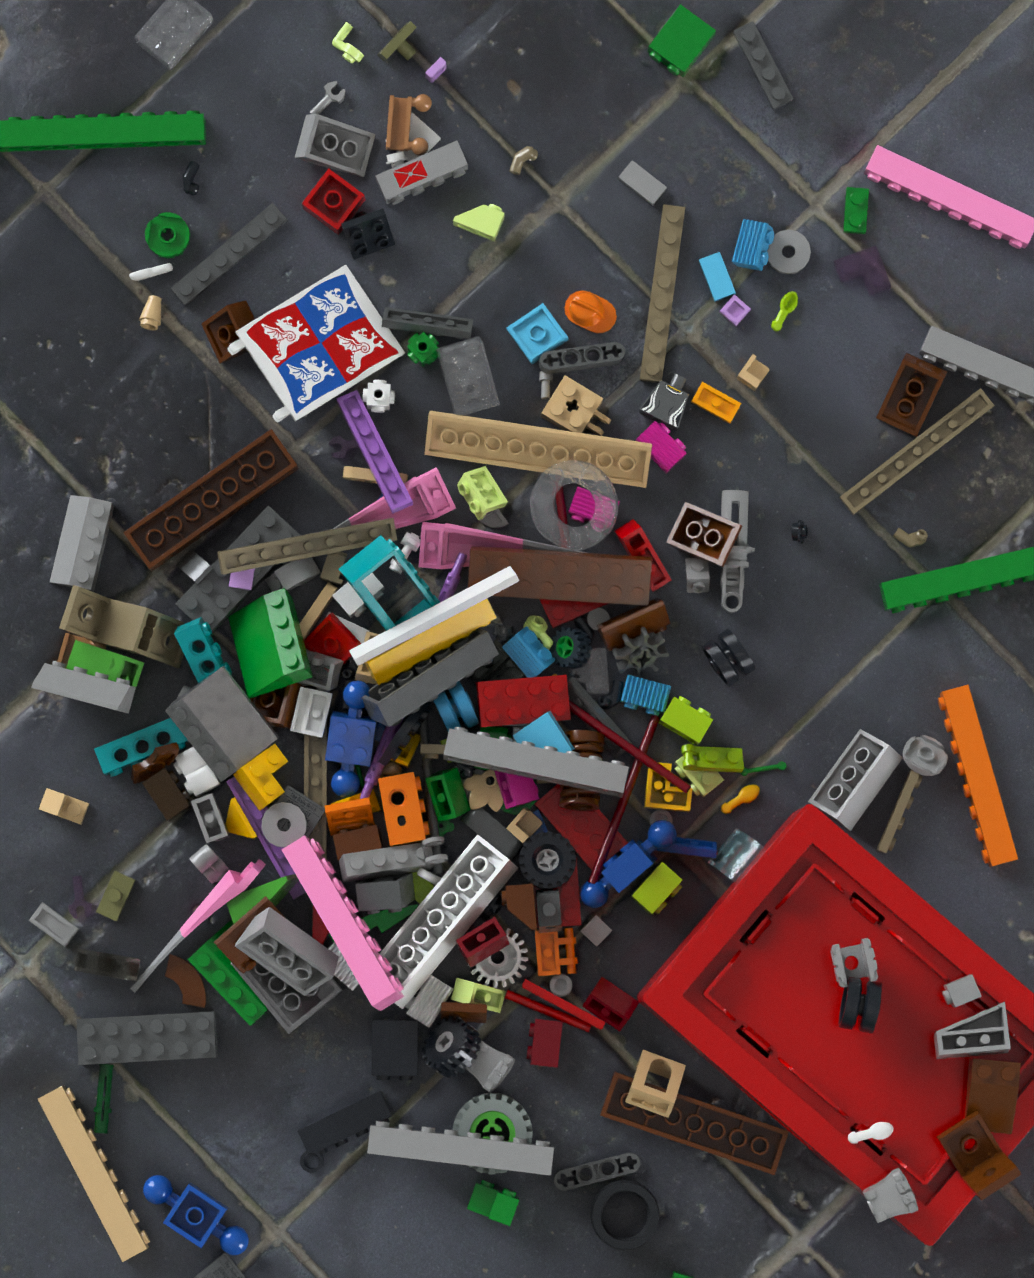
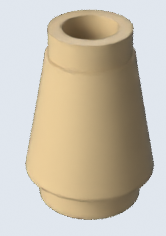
[139,295,162,330]

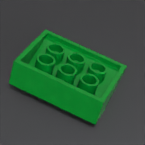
[228,588,313,699]
[188,919,268,1026]

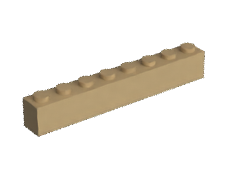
[38,1085,150,1262]

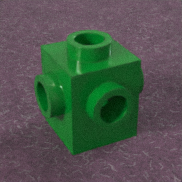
[407,331,439,367]

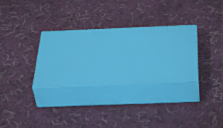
[699,252,736,302]

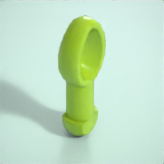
[771,291,798,331]

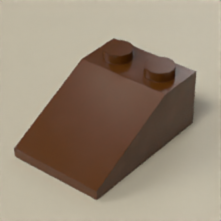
[876,353,948,437]
[666,502,742,567]
[965,1058,1021,1134]

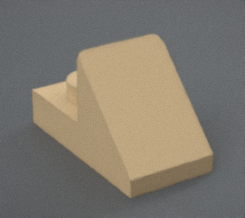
[39,788,89,825]

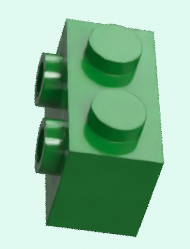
[425,767,470,822]

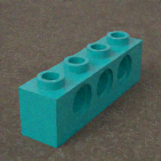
[174,617,239,685]
[94,718,189,777]

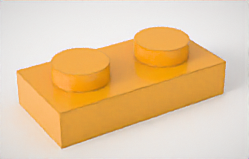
[691,382,741,424]

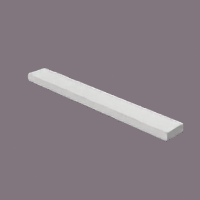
[349,566,519,666]

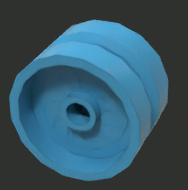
[434,681,479,732]

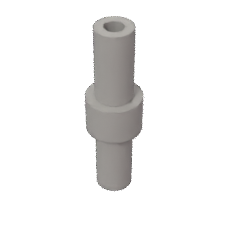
[539,359,553,400]

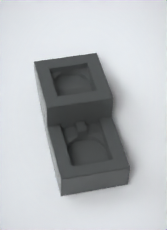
[176,549,213,584]

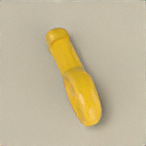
[721,784,760,814]

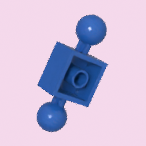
[325,680,377,798]
[580,820,677,908]
[143,1175,249,1255]

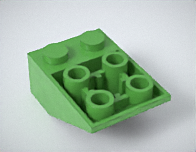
[66,640,144,690]

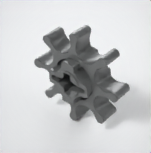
[612,627,669,677]

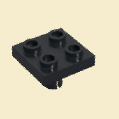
[341,208,395,260]

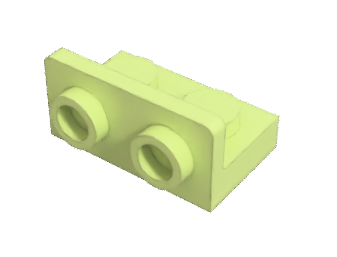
[457,466,508,520]
[674,745,724,797]

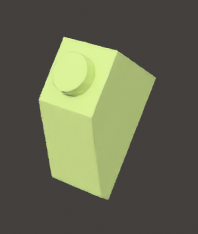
[453,204,505,242]
[451,978,506,1013]

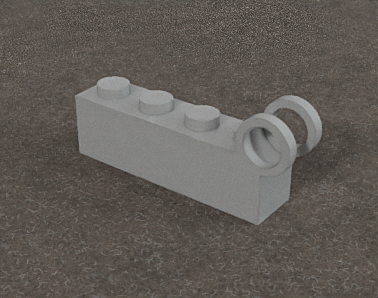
[339,836,448,883]

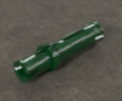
[93,1064,114,1134]

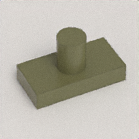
[377,21,417,61]
[96,871,136,921]

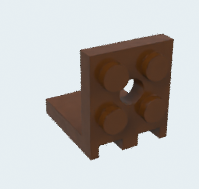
[937,1111,1021,1201]

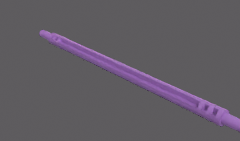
[360,552,467,799]

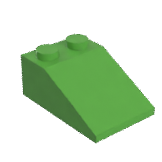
[226,874,299,924]

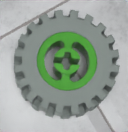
[453,1093,533,1174]

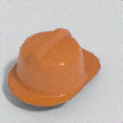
[564,290,617,333]

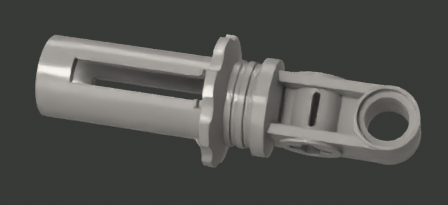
[717,490,755,613]

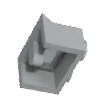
[297,649,344,692]

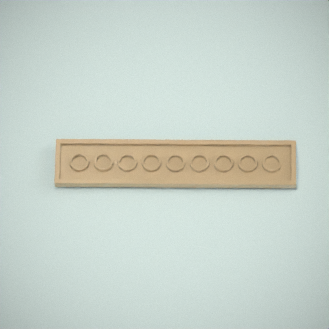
[424,411,652,488]

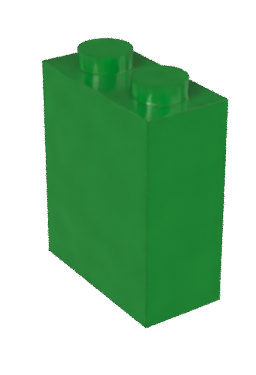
[648,4,716,77]

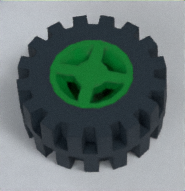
[549,627,592,669]

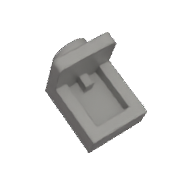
[685,558,710,593]

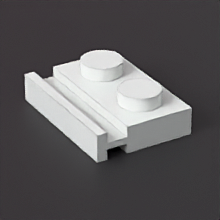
[290,686,333,738]

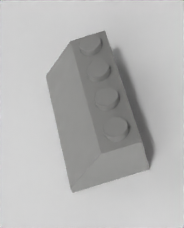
[50,495,114,592]
[31,661,136,714]
[808,729,903,831]
[235,907,339,996]

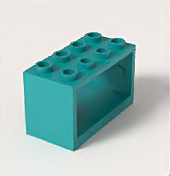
[338,535,440,631]

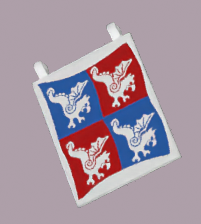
[228,265,405,422]

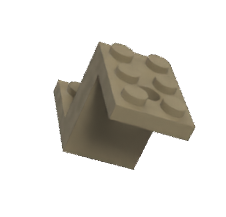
[59,585,186,668]

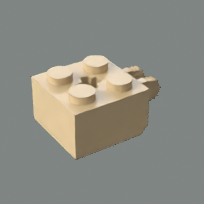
[541,375,611,436]

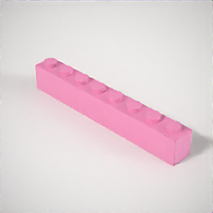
[864,145,1034,249]

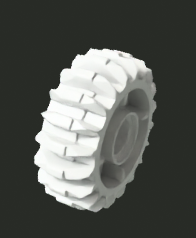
[468,928,528,988]

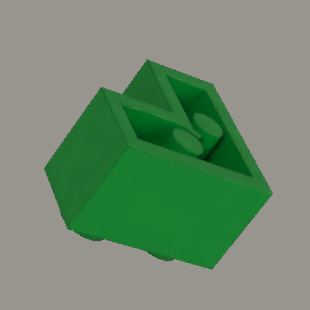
[467,1180,519,1226]

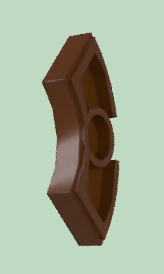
[131,742,179,784]
[165,954,206,1008]

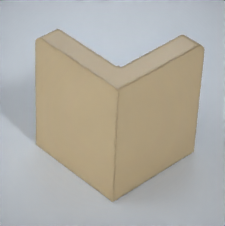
[737,354,769,391]
[506,808,543,843]

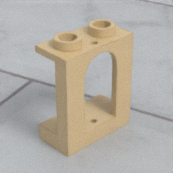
[625,1050,686,1118]

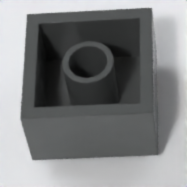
[356,873,415,914]

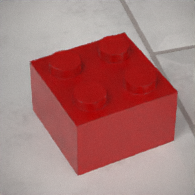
[302,168,365,235]

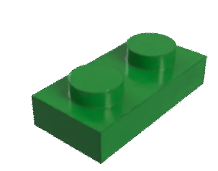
[843,187,869,234]

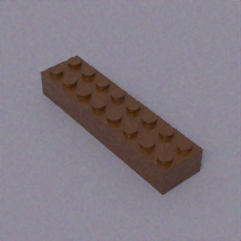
[123,429,299,572]
[468,546,652,606]
[600,1071,789,1175]

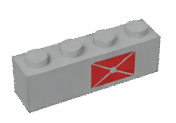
[375,140,468,205]

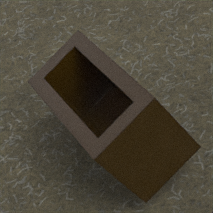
[142,768,192,822]

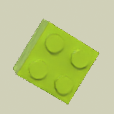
[659,696,713,746]
[630,862,682,915]

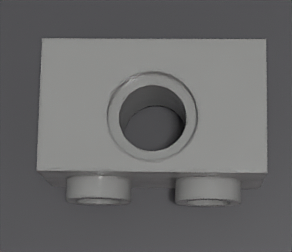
[191,793,230,845]

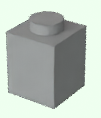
[942,974,982,1008]

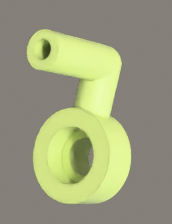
[332,22,364,64]
[523,615,553,650]

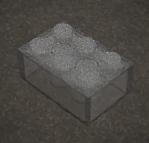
[134,0,214,71]
[436,336,500,416]

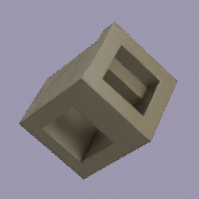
[320,551,347,587]

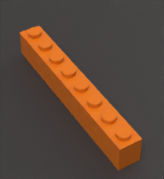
[938,685,1018,867]

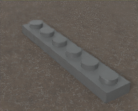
[171,203,288,307]

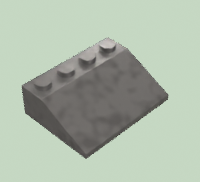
[165,666,279,782]
[230,963,343,1034]

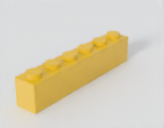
[365,598,497,685]

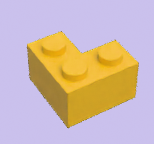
[233,744,288,811]
[644,762,692,812]

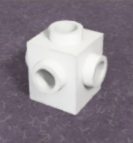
[363,380,395,413]

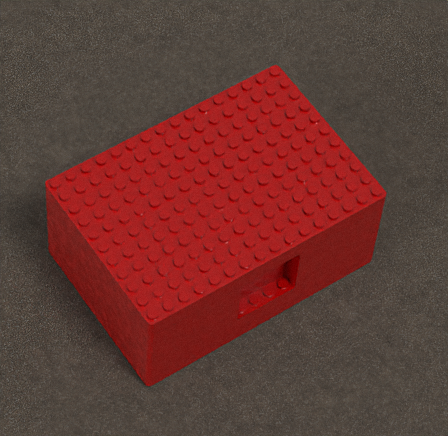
[637,804,1034,1246]

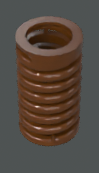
[559,730,605,811]

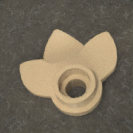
[463,770,504,812]

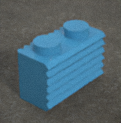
[732,219,774,271]
[502,626,555,678]
[620,675,671,716]

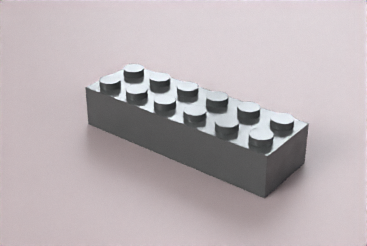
[175,505,300,636]
[361,628,499,727]
[76,1011,218,1065]

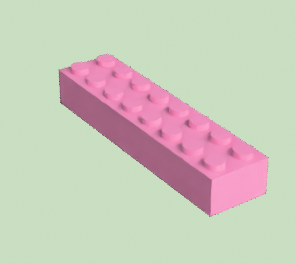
[282,835,404,1011]

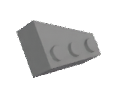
[934,1002,1011,1059]

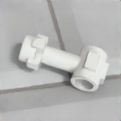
[389,532,421,574]

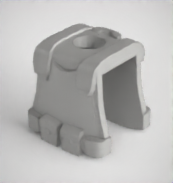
[830,938,878,987]
[465,1040,515,1093]
[863,1168,918,1223]

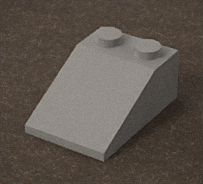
[295,114,375,177]

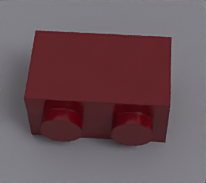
[456,917,509,968]
[582,977,639,1032]
[526,1019,563,1068]

